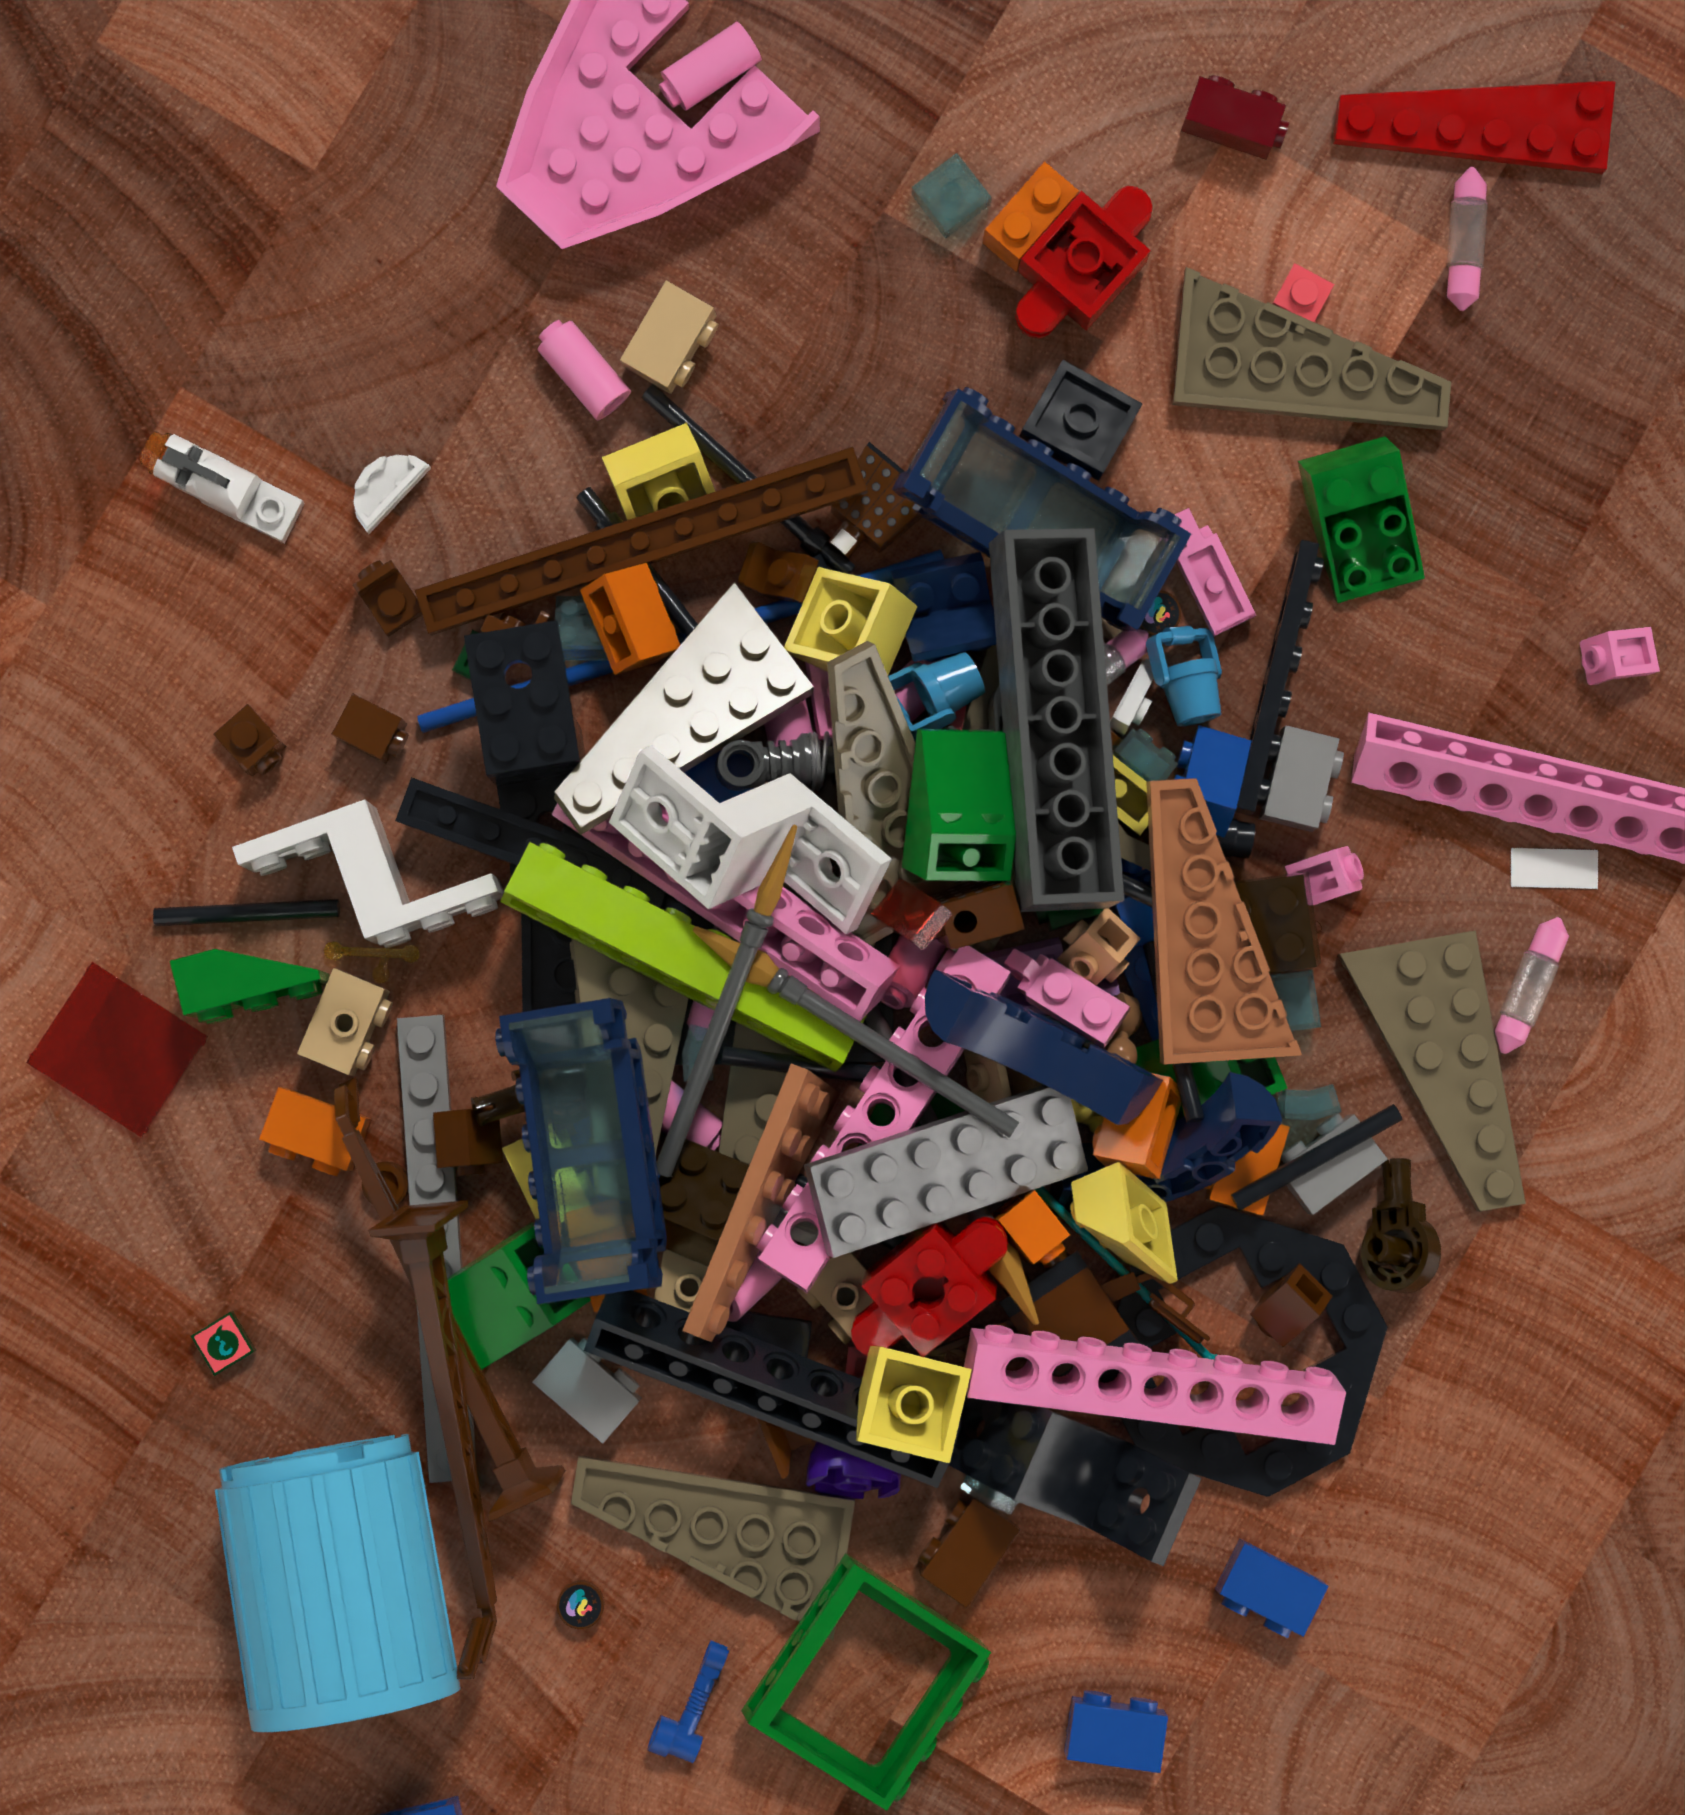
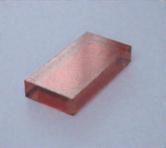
[871,878,952,950]

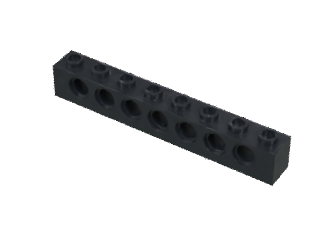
[584,1282,963,1488]

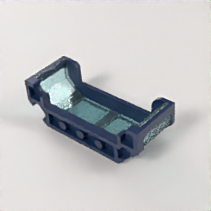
[892,387,1191,631]
[495,998,667,1304]

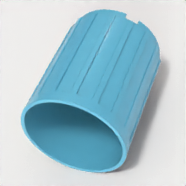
[215,1434,461,1732]

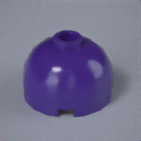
[806,1442,901,1499]

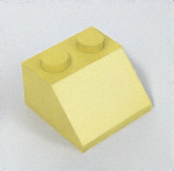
[602,423,715,520]
[784,567,917,675]
[1070,1162,1178,1284]
[856,1346,972,1463]

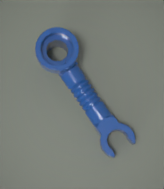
[647,1640,729,1763]

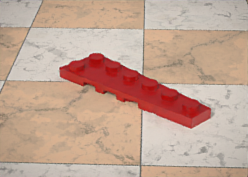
[1333,81,1615,174]

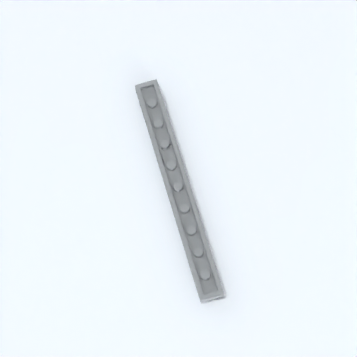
[397,1015,477,1483]

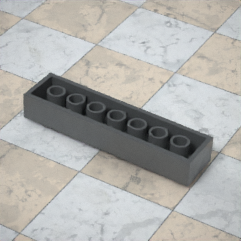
[989,528,1125,912]

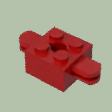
[1015,186,1153,339]
[851,1217,1008,1357]

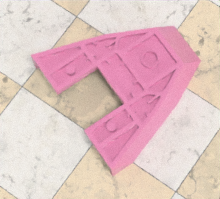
[496,0,820,249]

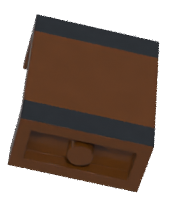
[999,1249,1140,1377]

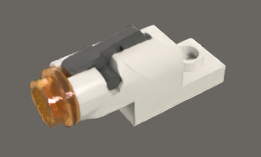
[140,431,305,544]

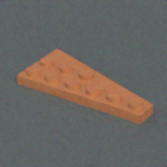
[1146,778,1302,1064]
[682,1063,840,1342]

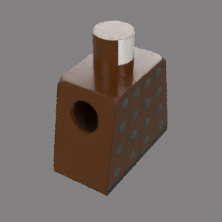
[827,442,923,559]
[907,881,1025,950]

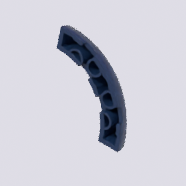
[925,969,1163,1125]
[1050,1072,1282,1216]

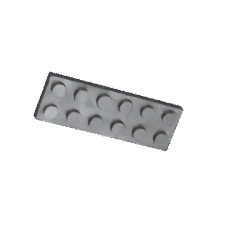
[804,1085,1088,1258]

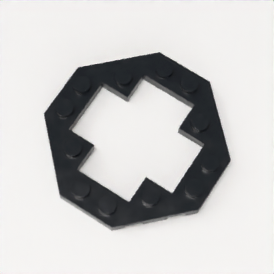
[1099,1205,1388,1497]

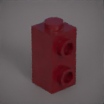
[1181,75,1290,160]

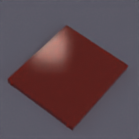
[26,962,208,1137]

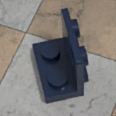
[891,552,997,662]

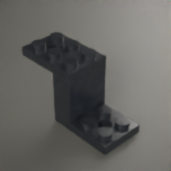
[464,620,592,877]
[949,1395,1202,1566]

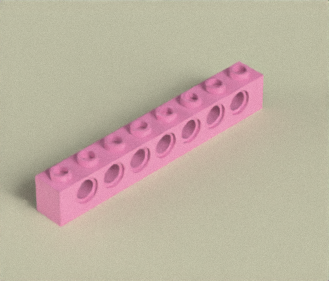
[1352,713,1685,864]
[552,803,900,1021]
[756,945,1011,1294]
[964,1325,1346,1445]

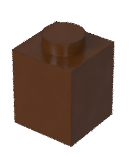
[331,693,409,764]
[433,1107,503,1176]
[1250,1263,1332,1347]

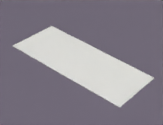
[1511,848,1598,889]

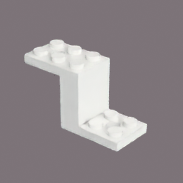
[609,746,892,934]
[232,799,504,948]

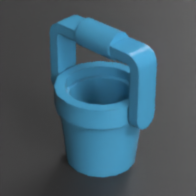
[1146,626,1222,727]
[888,652,985,741]

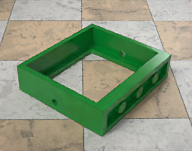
[741,1553,991,1811]

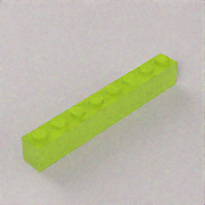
[500,842,867,1072]

